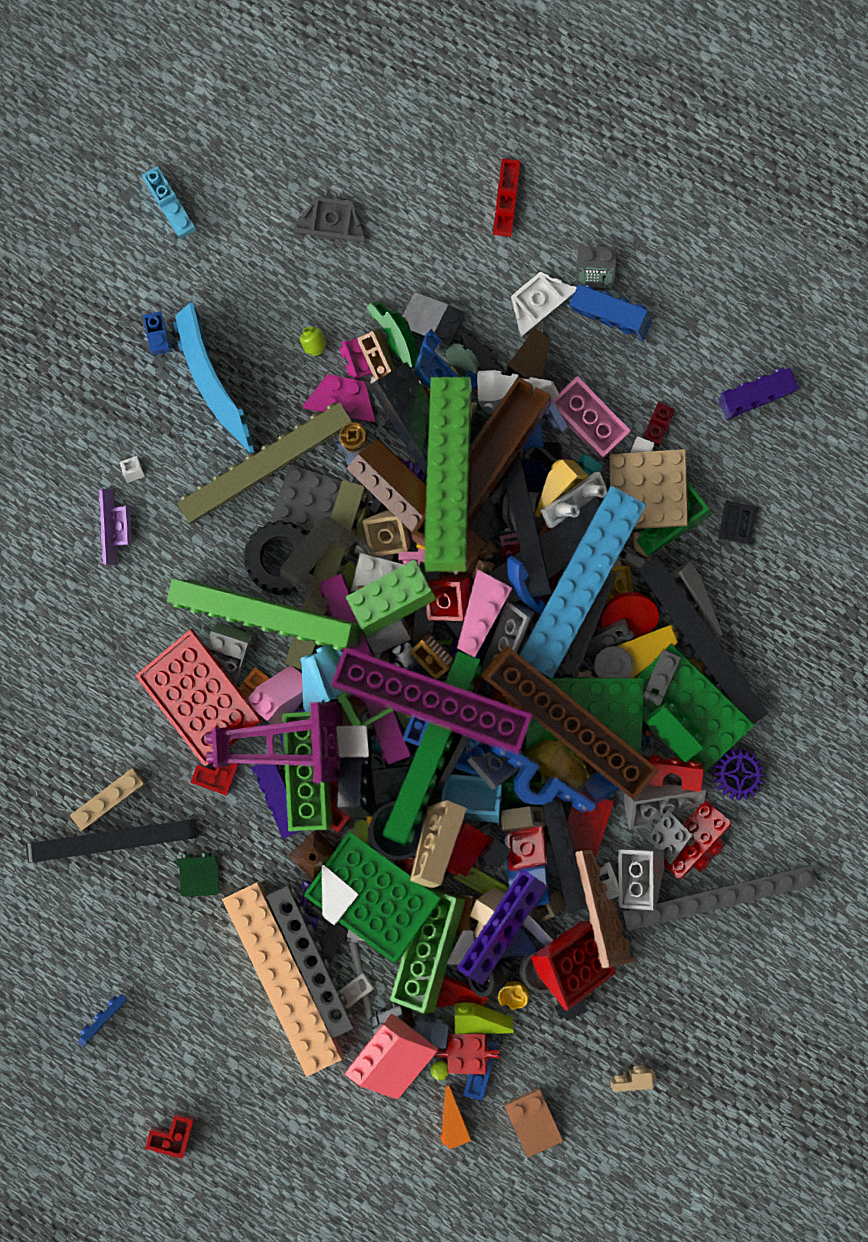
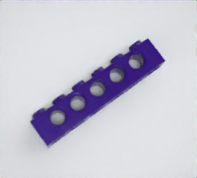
[457,869,548,985]

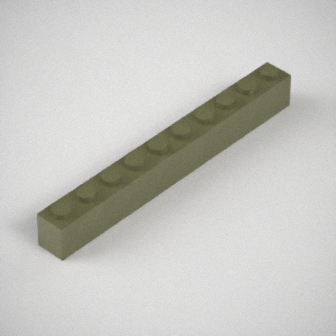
[177,402,352,524]
[285,480,368,669]

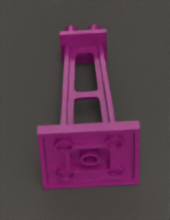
[205,702,342,783]

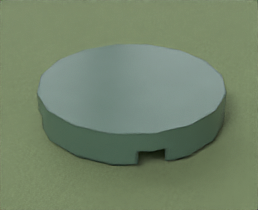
[446,344,480,377]

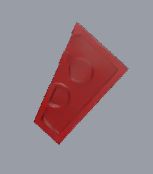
[436,975,488,1008]

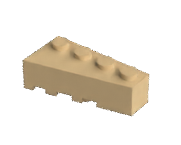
[410,800,467,888]

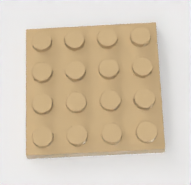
[610,449,688,529]

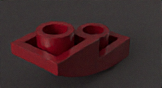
[642,402,675,447]

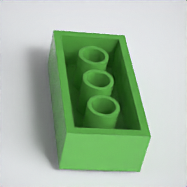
[346,559,436,636]

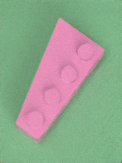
[457,569,512,657]

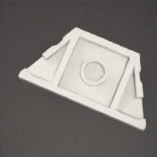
[511,272,577,337]

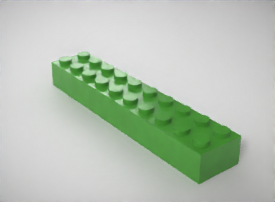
[424,377,472,571]
[167,579,362,651]

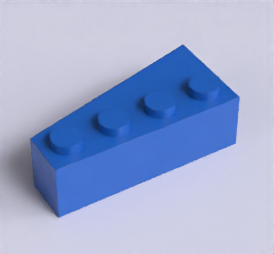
[569,284,652,341]

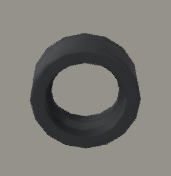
[468,962,504,997]

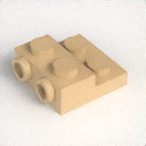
[610,1065,656,1092]

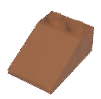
[504,1088,563,1157]

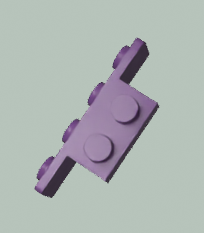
[99,488,132,566]

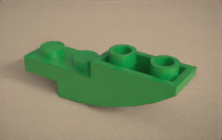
[367,301,419,369]

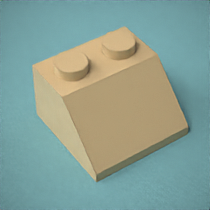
[363,510,411,557]

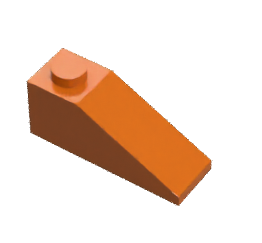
[440,1084,471,1150]

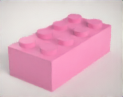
[553,376,631,460]

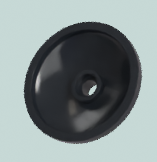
[369,801,425,860]

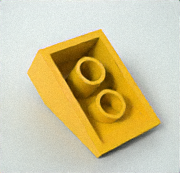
[535,459,589,517]

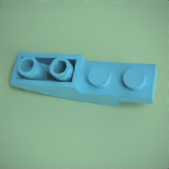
[141,166,196,239]

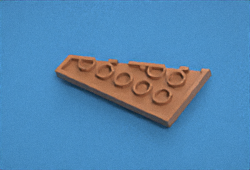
[576,850,637,968]

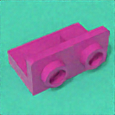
[339,337,372,380]

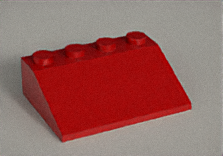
[531,921,616,1010]

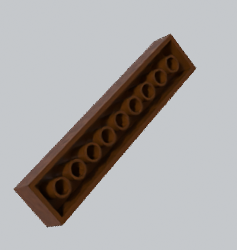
[482,645,659,800]

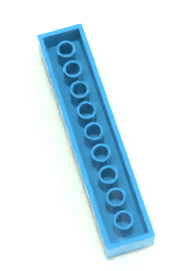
[520,486,647,678]

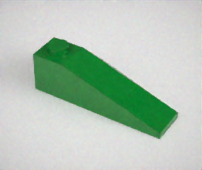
[637,480,713,556]

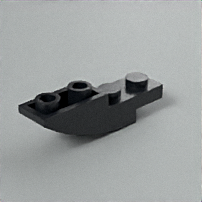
[460,332,512,376]

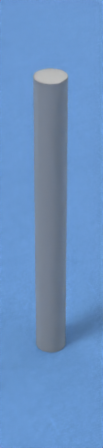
[349,942,374,1019]

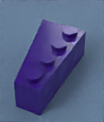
[718,367,799,420]
[251,764,300,839]

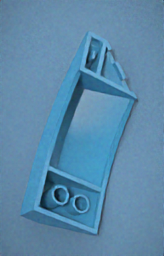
[173,302,256,455]

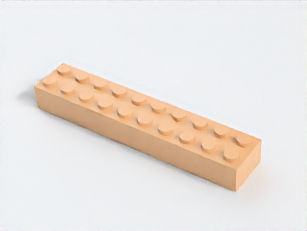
[222,881,344,1077]

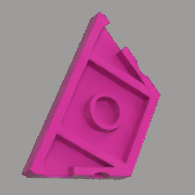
[303,374,375,423]

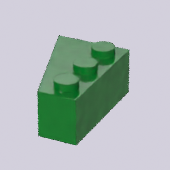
[647,700,704,762]

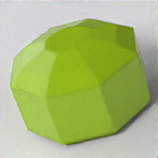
[431,1061,448,1080]

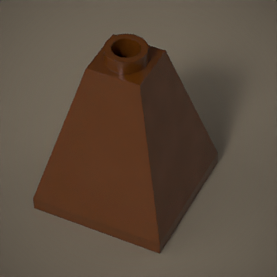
[288,830,336,881]

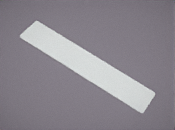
[523,915,553,946]

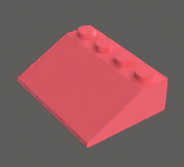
[345,1013,438,1100]

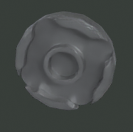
[594,646,633,678]

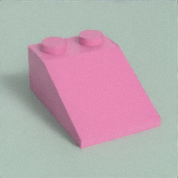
[247,665,303,725]

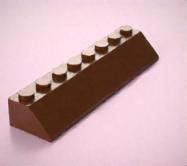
[346,439,488,574]

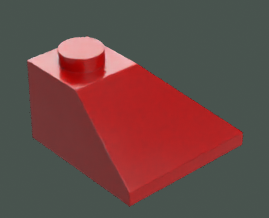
[426,577,471,621]

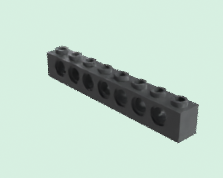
[267,884,356,1038]

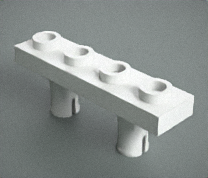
[541,472,607,528]

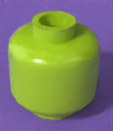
[299,326,327,356]

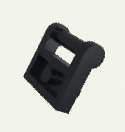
[718,501,759,545]

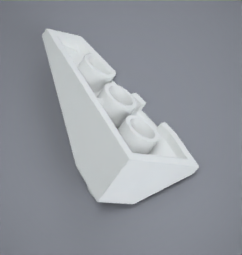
[477,370,559,414]

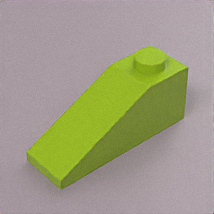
[455,1002,514,1034]

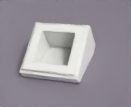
[630,436,655,453]
[120,456,145,483]

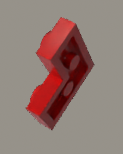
[190,763,239,796]

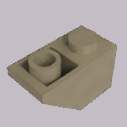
[500,807,547,831]

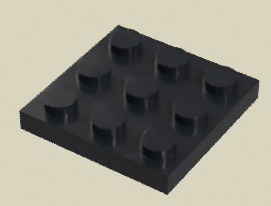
[372,764,435,815]

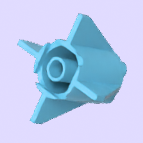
[300,645,345,712]

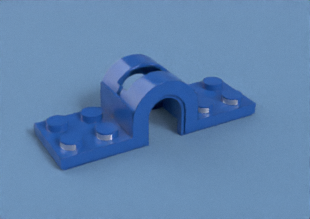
[489,745,595,812]

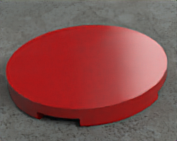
[600,592,659,640]

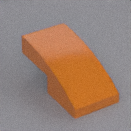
[239,667,270,699]

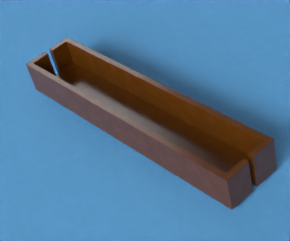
[411,377,551,547]

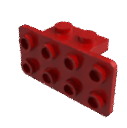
[664,801,731,879]

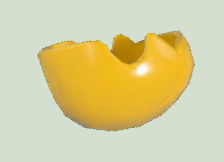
[498,981,530,1010]

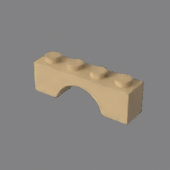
[70,768,146,831]

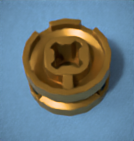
[339,422,368,453]

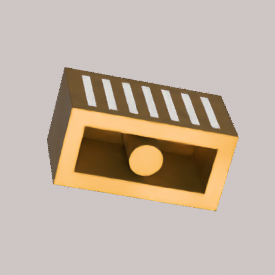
[409,633,455,680]

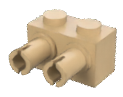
[470,887,505,937]

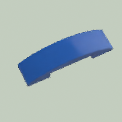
[507,556,546,615]

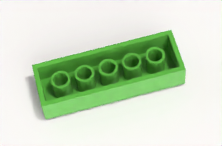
[282,712,333,831]
[390,887,466,1013]

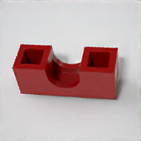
[646,755,705,792]

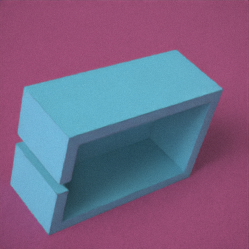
[441,775,503,823]

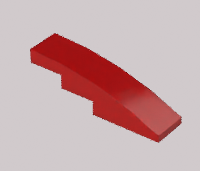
[493,158,520,237]

